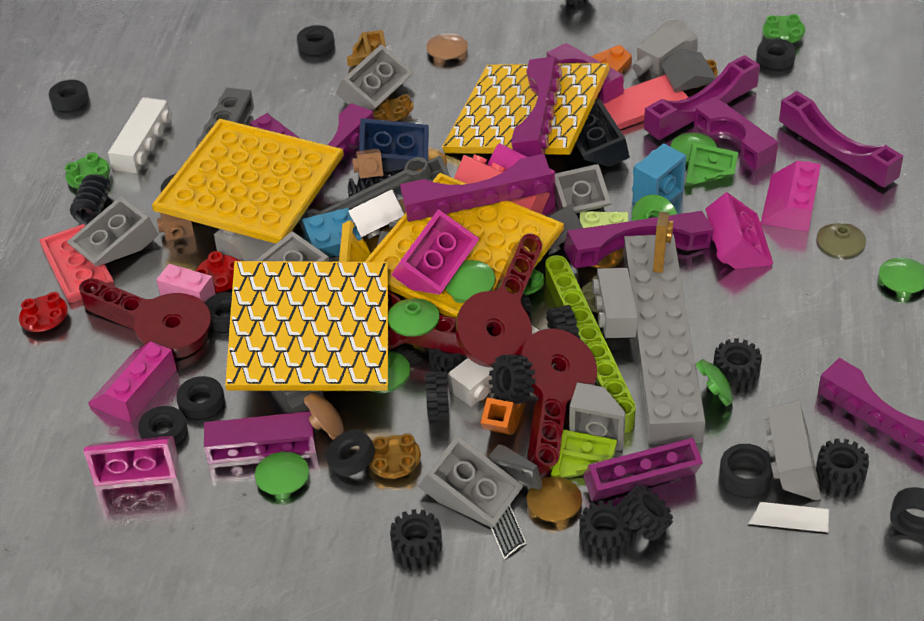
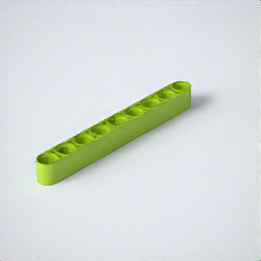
[545,255,636,433]

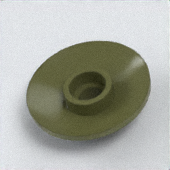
[817,222,866,258]

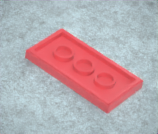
[604,75,689,129]
[39,224,115,304]

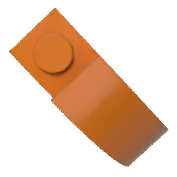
[480,398,526,435]

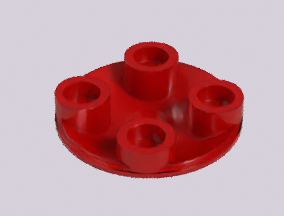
[195,251,240,292]
[19,292,68,332]

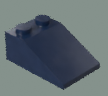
[357,118,429,173]

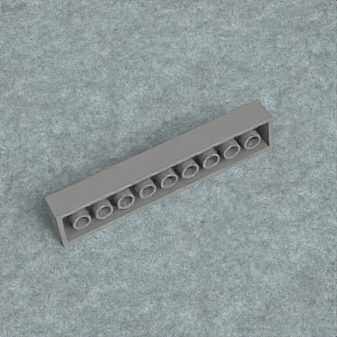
[624,234,705,445]

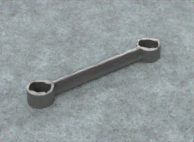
[298,157,431,232]

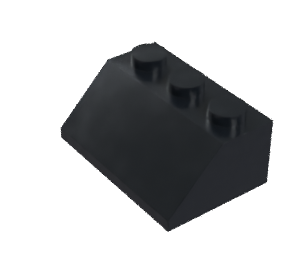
[575,98,630,167]

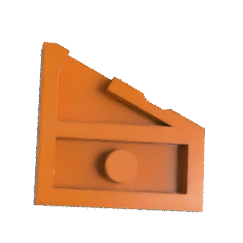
[591,45,632,73]

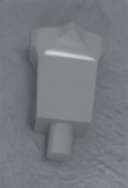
[633,18,698,75]

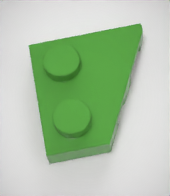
[684,142,738,187]

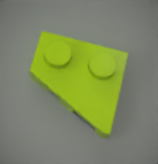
[551,430,617,479]

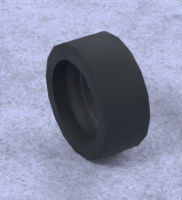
[719,444,773,497]
[890,487,924,540]

